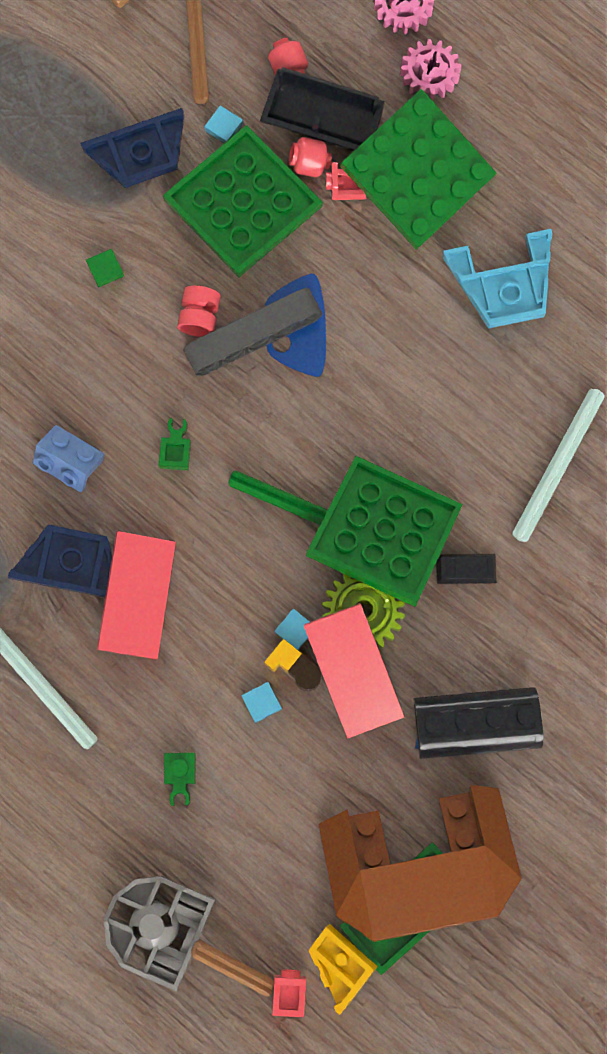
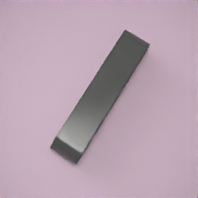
[184,288,323,376]

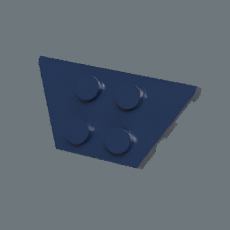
[81,108,184,188]
[8,525,112,598]

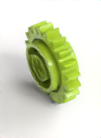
[322,574,405,649]

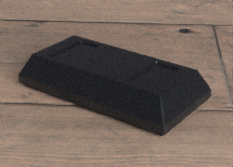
[436,554,497,584]

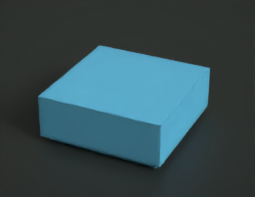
[204,106,243,143]
[274,608,310,650]
[241,682,282,723]

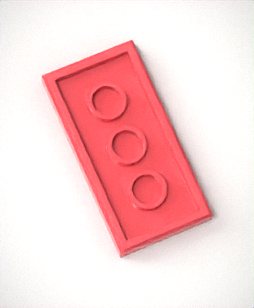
[97,531,176,660]
[304,603,404,739]

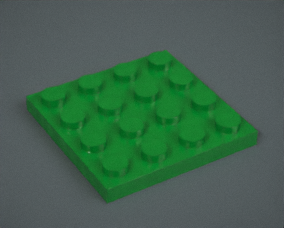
[339,89,497,250]
[163,125,323,278]
[306,456,463,607]

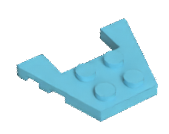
[442,229,552,329]

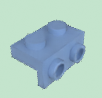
[33,425,105,492]

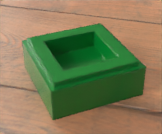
[86,248,124,288]

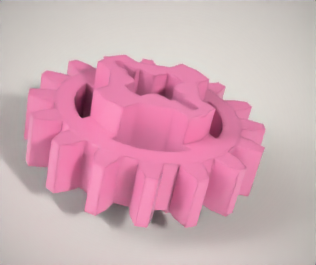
[374,0,434,34]
[400,39,461,101]

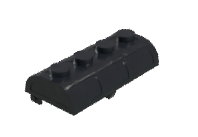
[260,67,385,151]
[413,687,543,759]

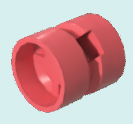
[177,285,221,337]

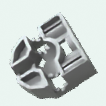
[104,876,216,991]

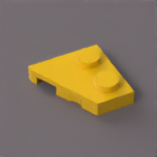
[308,924,378,1015]

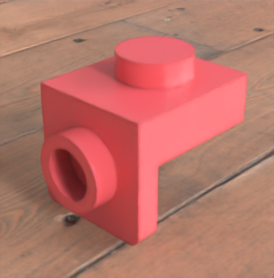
[326,162,366,200]
[272,969,306,1017]

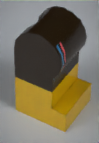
[264,639,321,691]

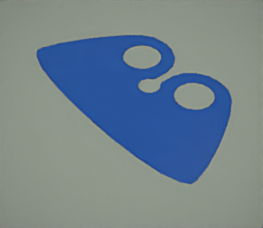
[265,274,326,377]

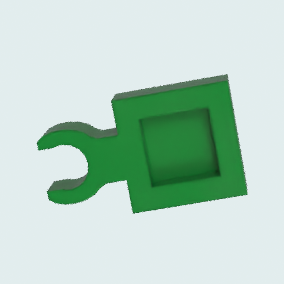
[158,418,191,471]
[164,753,196,806]

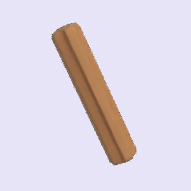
[191,940,274,996]

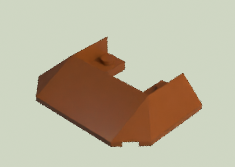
[319,785,522,942]

